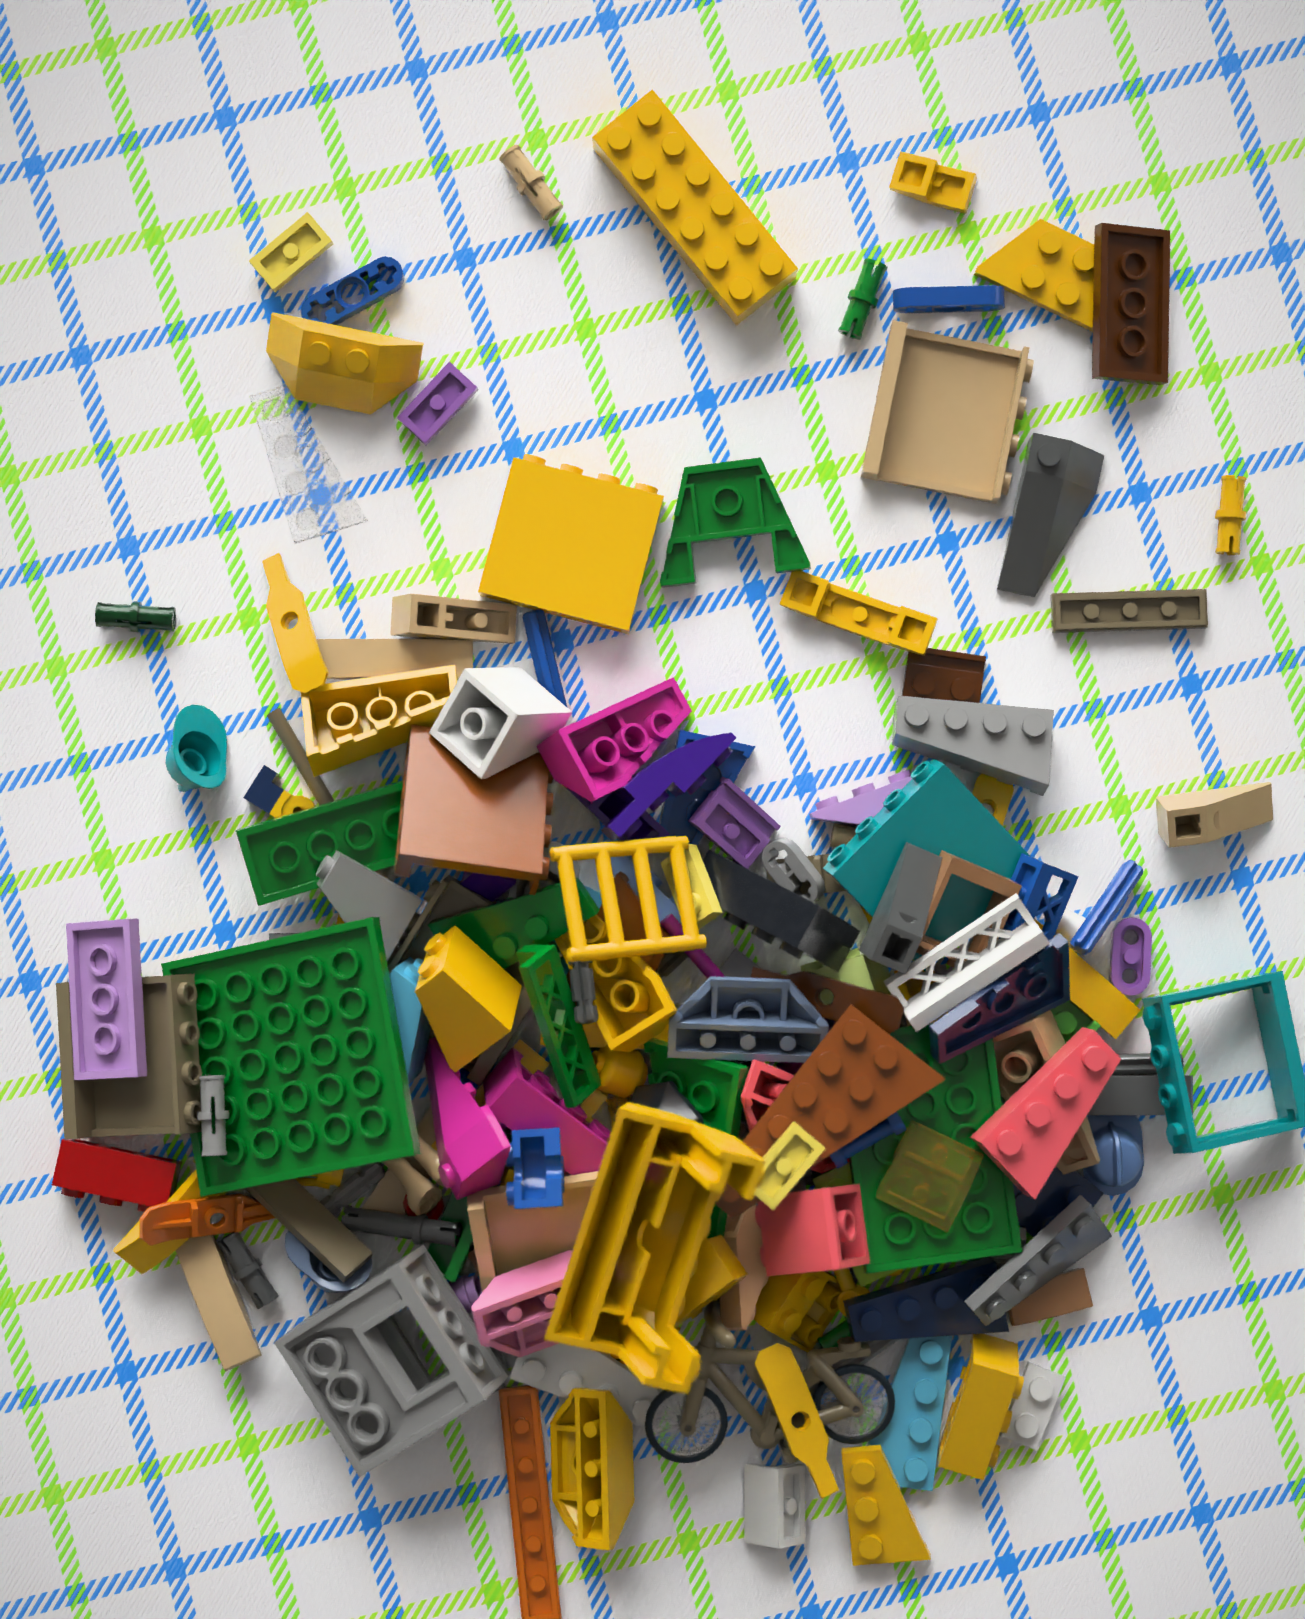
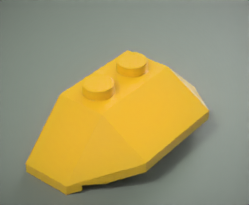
[266,312,424,415]
[550,1387,635,1551]

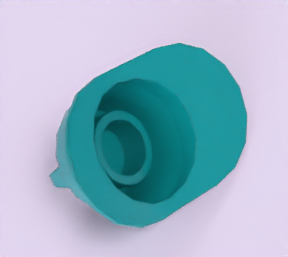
[165,704,227,792]

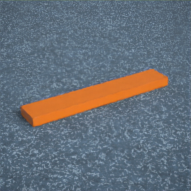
[498,1385,562,1619]

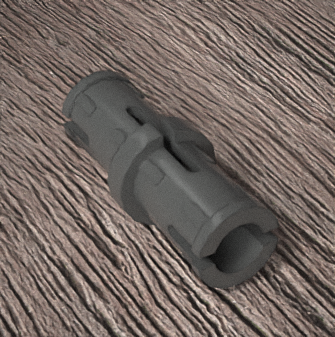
[217,1232,279,1309]

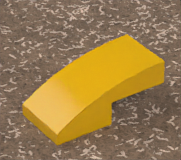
[889,151,977,214]

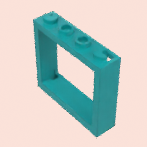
[1142,971,1305,1154]

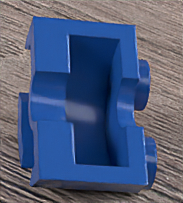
[506,1127,565,1209]

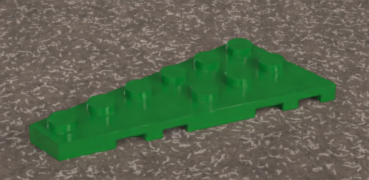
[644,1038,749,1239]

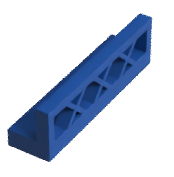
[967,853,1079,999]

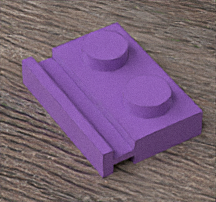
[688,777,781,869]

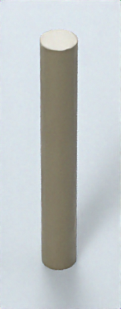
[267,708,334,805]

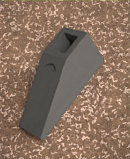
[859,842,942,974]

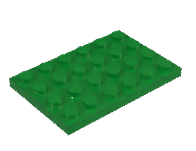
[849,1023,1022,1274]

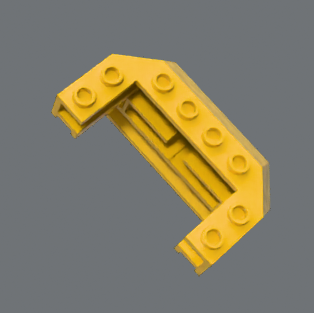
[544,1102,765,1394]

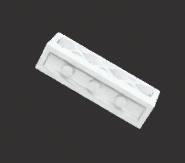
[884,894,1050,1032]

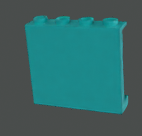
[823,758,1030,972]

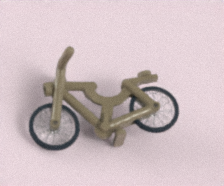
[645,1298,895,1463]

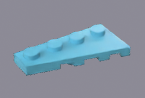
[867,1336,952,1491]

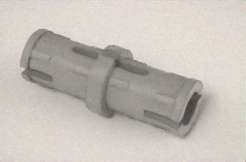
[197,1075,229,1156]

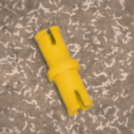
[1215,475,1247,555]

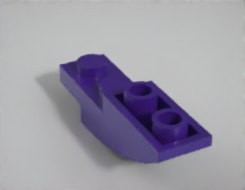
[601,732,737,841]

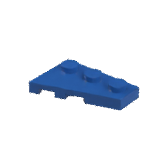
[659,730,756,846]

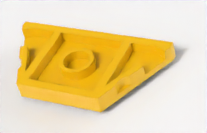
[974,219,1094,332]

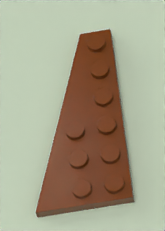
[715,1004,945,1219]

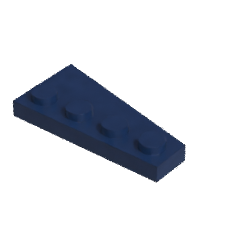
[929,933,1070,1064]
[843,1257,1009,1342]

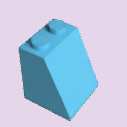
[389,957,431,1084]

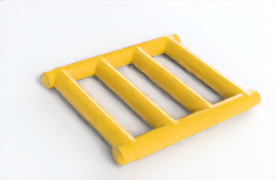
[549,836,707,962]

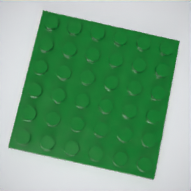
[161,917,421,1196]

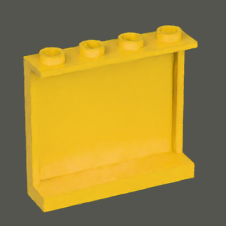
[478,454,664,635]

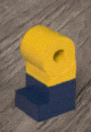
[243,765,316,818]

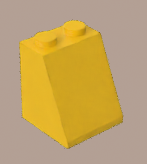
[415,925,522,1072]

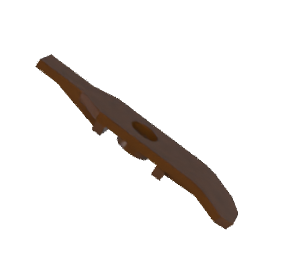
[750,966,904,1034]

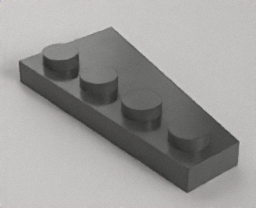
[964,1194,1112,1326]

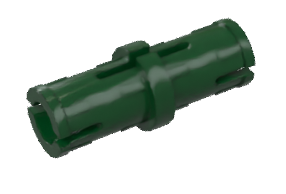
[95,601,176,632]

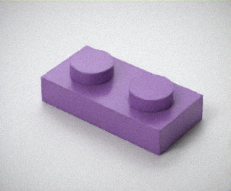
[397,361,478,446]

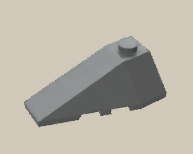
[997,433,1104,597]

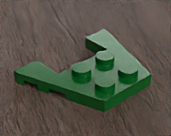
[660,457,811,588]

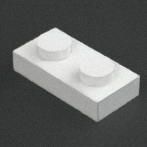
[1000,1361,1066,1451]

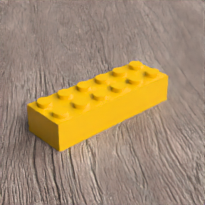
[592,89,798,326]

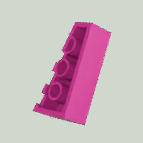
[483,1047,611,1175]

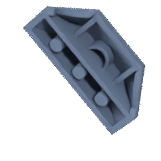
[668,976,829,1063]

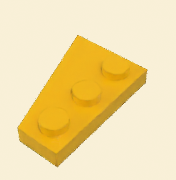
[841,1445,931,1566]

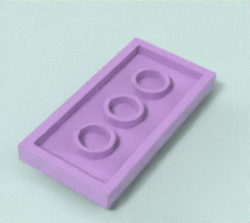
[66,918,147,1080]

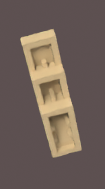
[316,639,473,680]
[176,1235,262,1371]

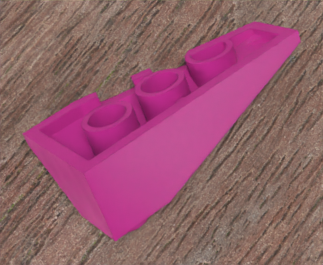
[425,1037,511,1200]

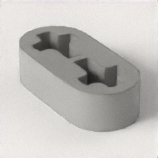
[762,838,825,902]

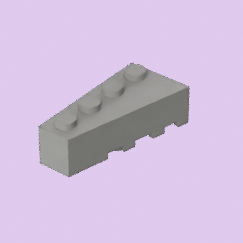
[891,696,1054,796]

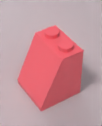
[755,1184,870,1276]

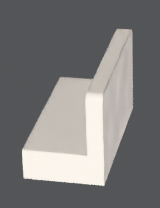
[744,1463,805,1549]

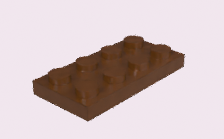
[1092,223,1171,385]

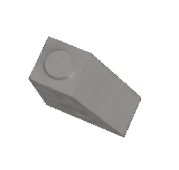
[316,850,422,960]

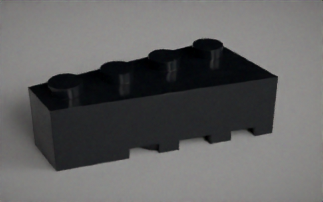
[703,850,860,972]

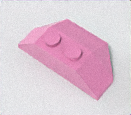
[471,1250,573,1358]

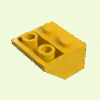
[753,1271,842,1353]

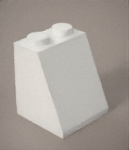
[429,667,572,779]

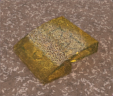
[876,1120,983,1232]

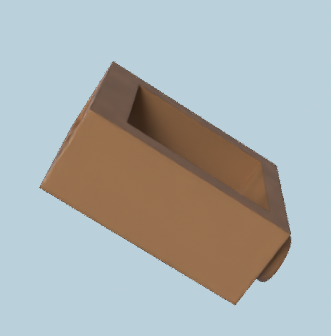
[916,850,1022,968]

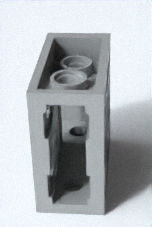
[274,1244,509,1477]

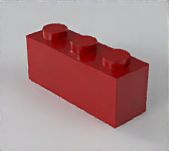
[52,1139,182,1212]

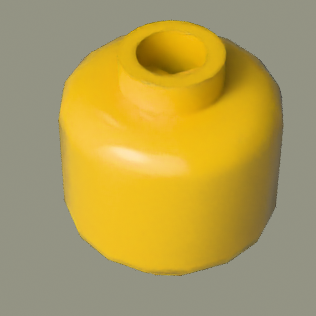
[592,1045,648,1098]

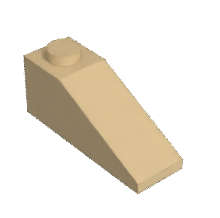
[390,593,517,644]

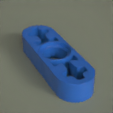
[301,256,404,325]
[893,285,1005,313]

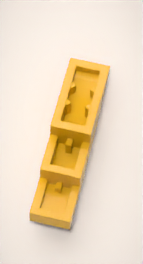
[1034,918,1141,1039]

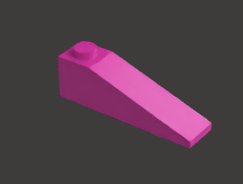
[536,677,692,802]

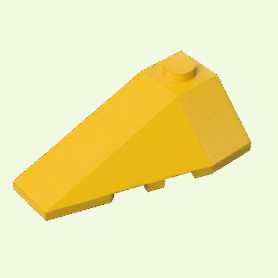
[554,915,677,1052]

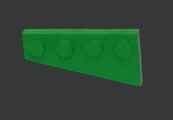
[427,877,600,969]

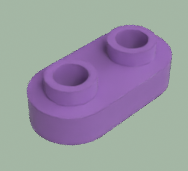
[1109,918,1152,995]

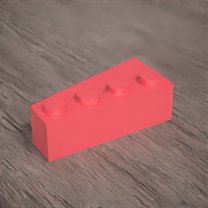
[970,1027,1121,1200]

